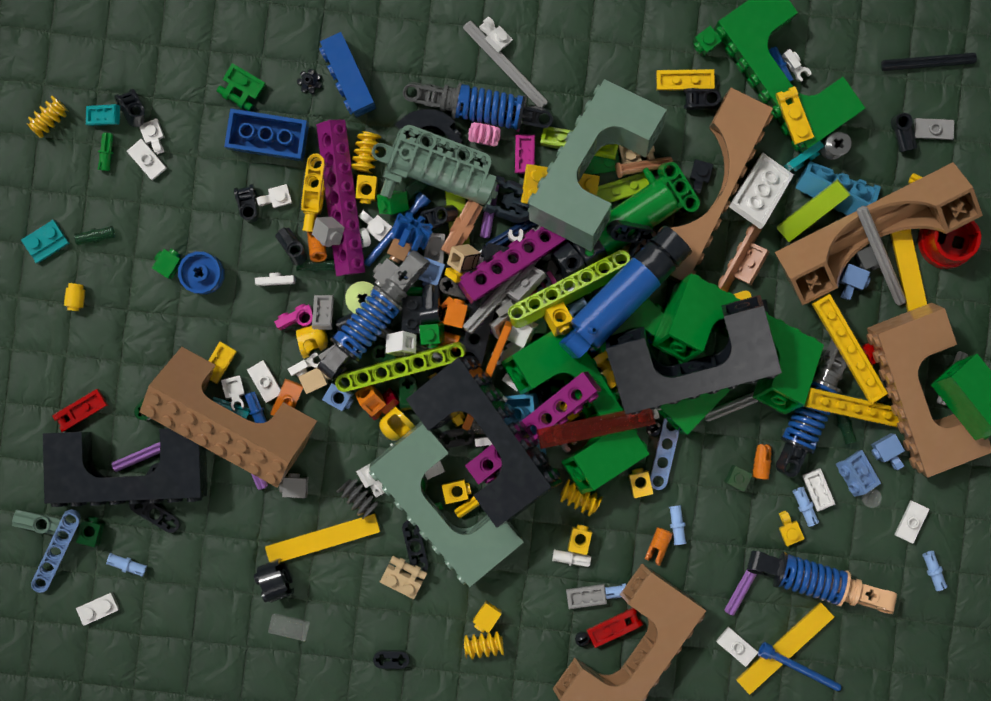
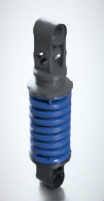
[403,82,554,132]
[317,250,430,381]
[776,338,847,477]

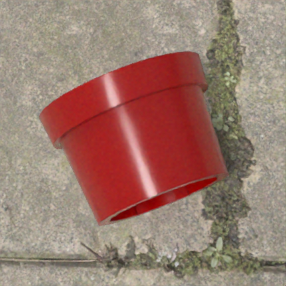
[918,220,981,269]

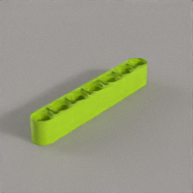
[508,250,630,328]
[335,342,466,392]

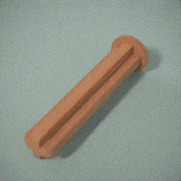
[616,157,673,178]

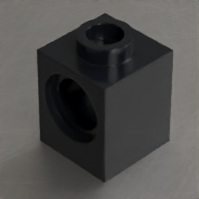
[535,380,565,406]

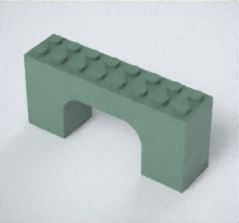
[528,79,667,251]
[369,422,524,587]

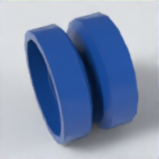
[178,251,225,295]

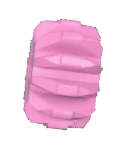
[468,122,501,147]

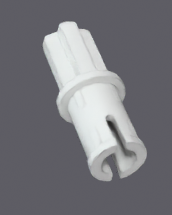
[552,549,591,567]

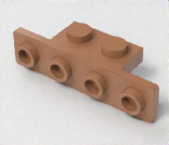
[718,224,770,292]

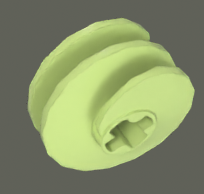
[345,281,374,314]

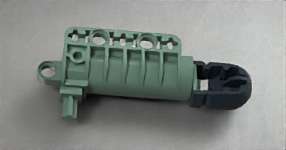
[371,125,529,223]

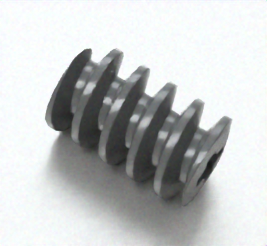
[820,132,851,160]
[336,478,378,520]

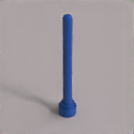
[364,191,431,266]
[758,642,842,691]

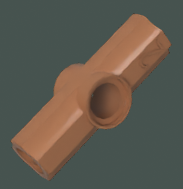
[441,200,483,255]

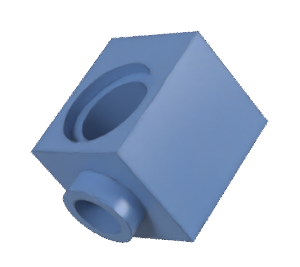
[322,383,354,411]

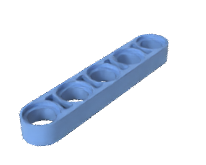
[650,418,680,490]
[31,509,81,593]

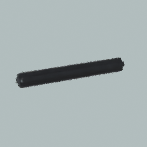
[881,53,977,71]

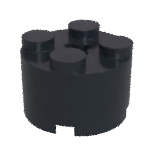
[254,558,294,603]

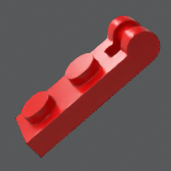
[52,389,108,433]
[586,607,643,648]

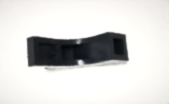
[395,109,463,144]

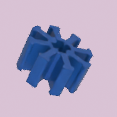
[391,212,433,251]

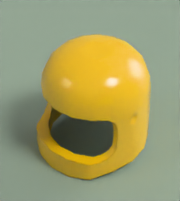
[296,325,328,359]
[379,406,415,441]

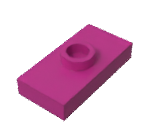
[515,135,535,174]

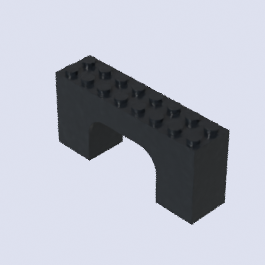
[606,295,782,415]
[406,355,562,528]
[43,428,208,507]

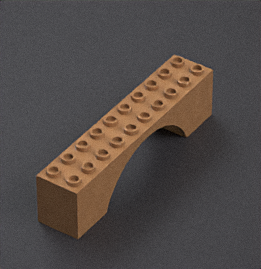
[656,88,773,283]
[775,162,983,305]

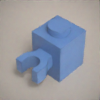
[839,263,870,300]
[871,433,905,470]

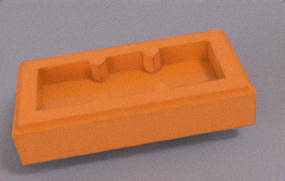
[271,379,303,416]

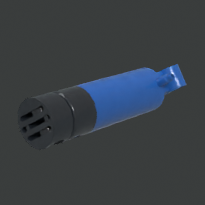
[559,226,692,358]

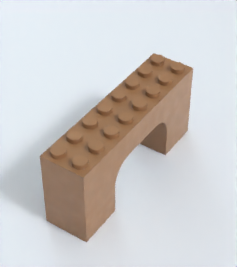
[866,303,991,478]
[140,347,317,488]
[553,564,706,701]

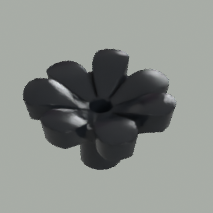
[297,69,322,94]

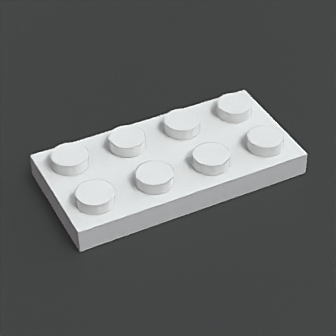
[729,153,794,229]

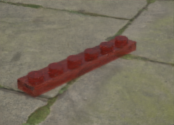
[536,408,656,449]

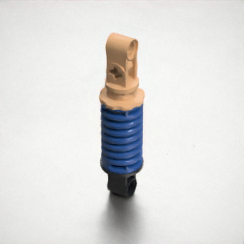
[747,551,898,614]

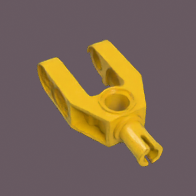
[301,154,325,232]

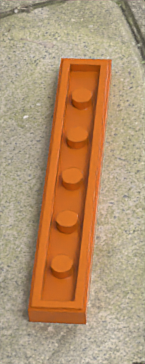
[462,321,513,431]

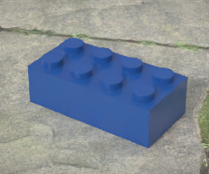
[319,32,376,118]
[224,109,309,161]

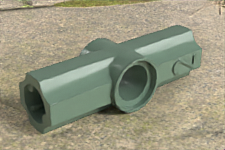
[12,509,74,538]

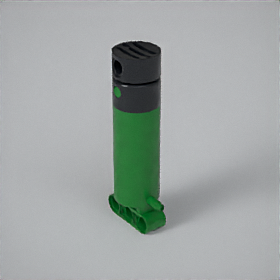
[549,162,700,278]

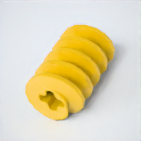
[27,96,69,138]
[351,131,382,174]
[560,479,603,517]
[464,631,504,659]

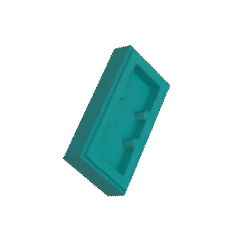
[86,104,120,126]

